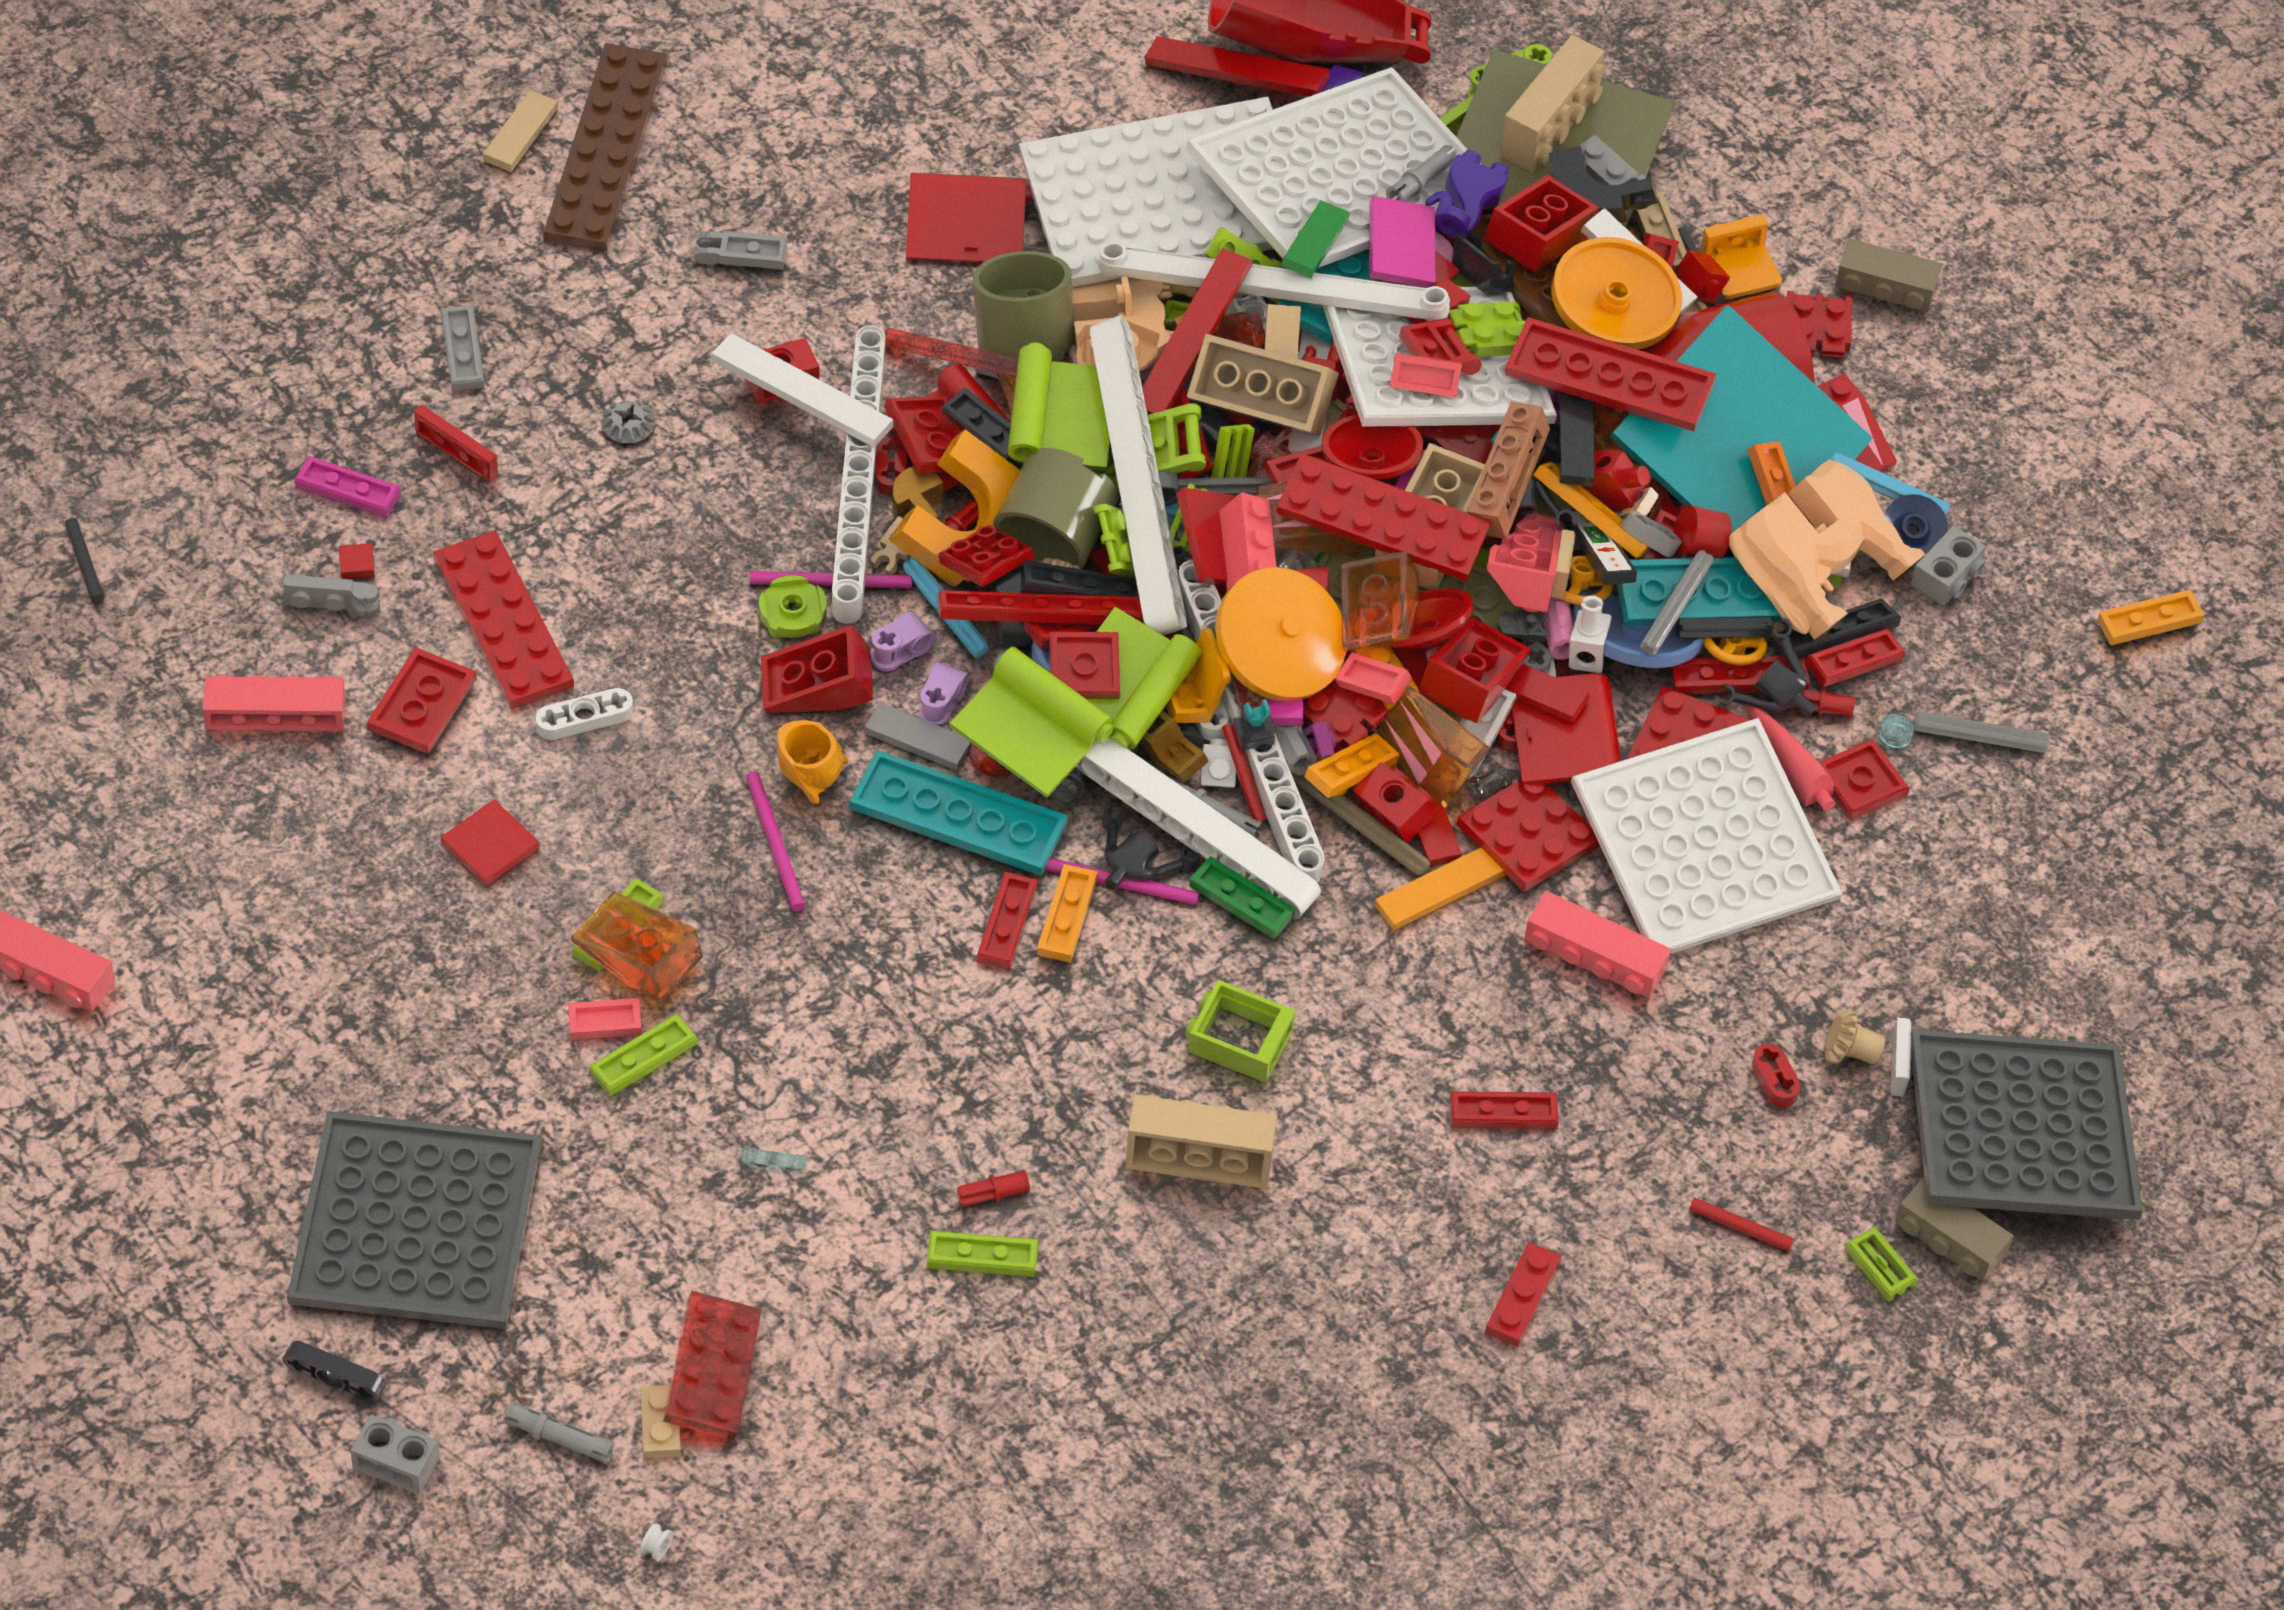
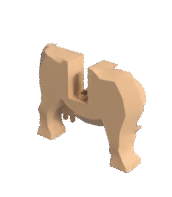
[1072,276,1197,374]
[1729,460,1926,640]

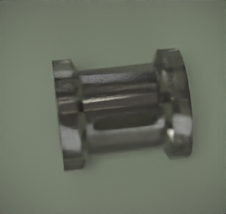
[1466,762,1511,804]

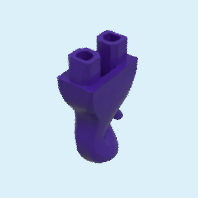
[1425,149,1509,238]

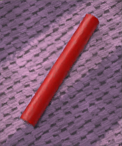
[1222,723,1267,822]
[1689,1197,1794,1252]

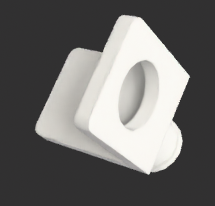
[1569,596,1612,673]

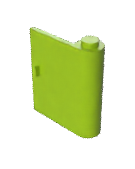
[1007,343,1110,471]
[1087,607,1202,749]
[949,646,1114,798]

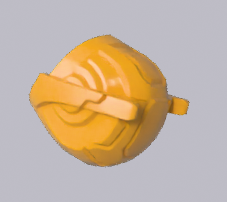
[777,720,849,804]

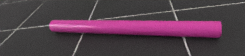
[750,571,912,589]
[746,771,805,912]
[1044,858,1200,906]

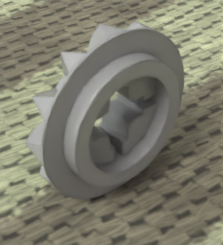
[602,397,655,443]

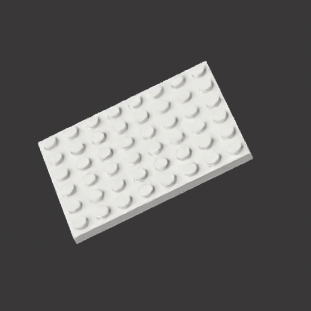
[1186,67,1482,268]
[1019,97,1274,287]

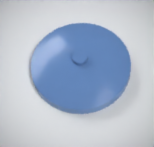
[1572,584,1705,668]

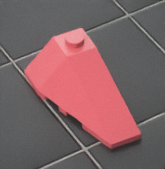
[1487,512,1564,612]

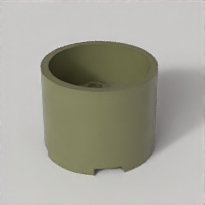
[973,251,1075,365]
[993,448,1119,569]

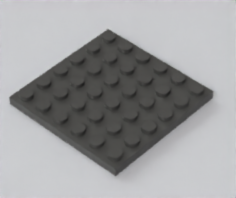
[1910,1029,2143,1220]
[287,1111,542,1329]

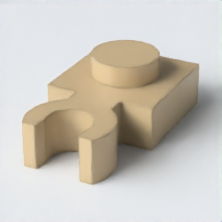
[871,516,911,575]

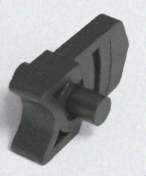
[1497,612,1547,641]

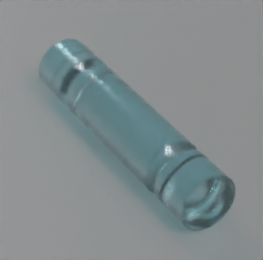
[741,1148,807,1170]

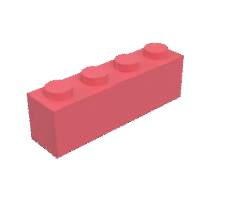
[1219,492,1276,591]
[203,675,346,731]
[1524,891,1671,998]
[0,910,115,1012]

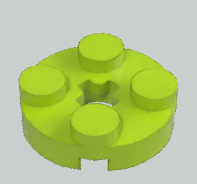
[759,575,827,638]

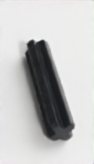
[1676,617,1774,638]

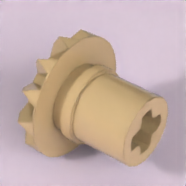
[1823,1009,1885,1065]

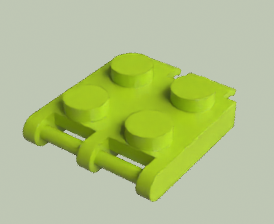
[1447,302,1526,357]
[1093,504,1136,578]

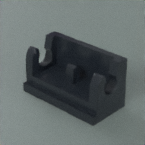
[1452,234,1515,296]

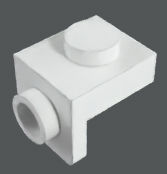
[1200,739,1236,789]

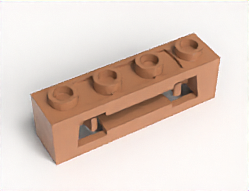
[1467,401,1550,539]

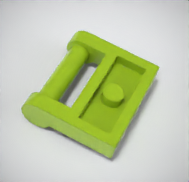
[1148,404,1206,473]

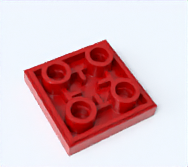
[938,525,1034,587]

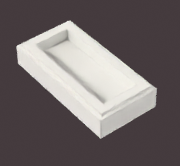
[1890,1018,1911,1097]

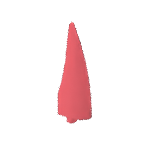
[1744,705,1835,811]

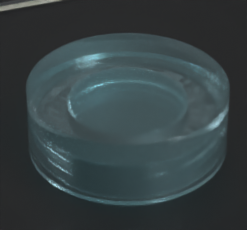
[1879,713,1915,748]

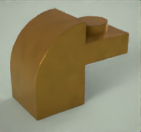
[892,466,943,520]
[1139,710,1209,783]

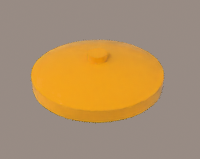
[1551,237,1682,350]
[1215,567,1347,701]

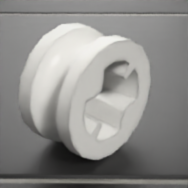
[640,1523,673,1562]

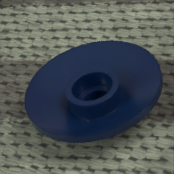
[1884,494,1948,554]

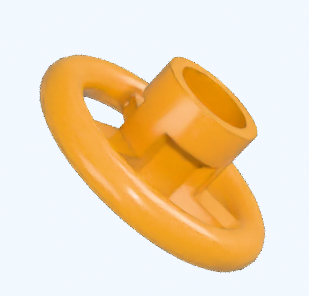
[1561,556,1613,606]
[1703,637,1767,665]

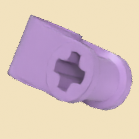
[871,612,936,672]
[919,662,970,727]

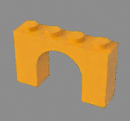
[889,429,1020,588]

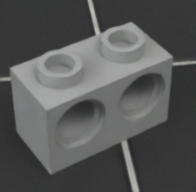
[1911,525,1986,606]
[350,1414,440,1495]

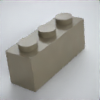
[1835,238,1942,312]
[1895,1176,2014,1282]

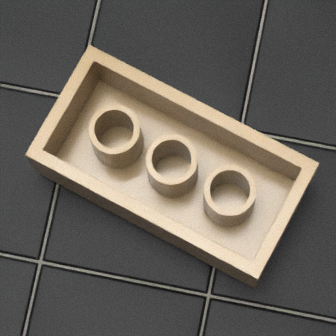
[1500,35,1606,173]
[1187,334,1339,437]
[1374,443,1485,590]
[1125,1094,1277,1189]

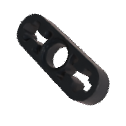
[282,1341,387,1403]

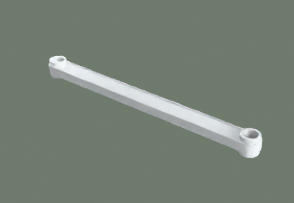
[1099,242,1450,321]

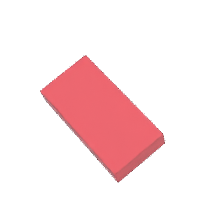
[1389,353,1462,398]
[1335,652,1412,705]
[568,998,642,1041]

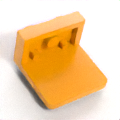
[1700,214,1782,300]
[1166,628,1231,723]

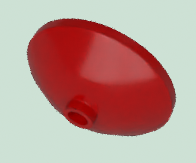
[1322,414,1423,481]
[1373,588,1473,649]

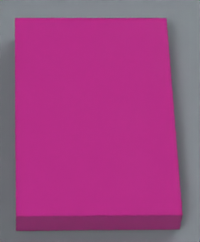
[1369,196,1436,288]

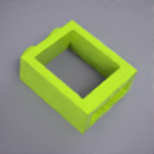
[1185,980,1296,1083]

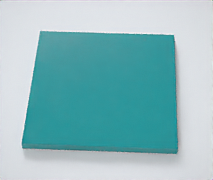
[1609,305,1873,534]

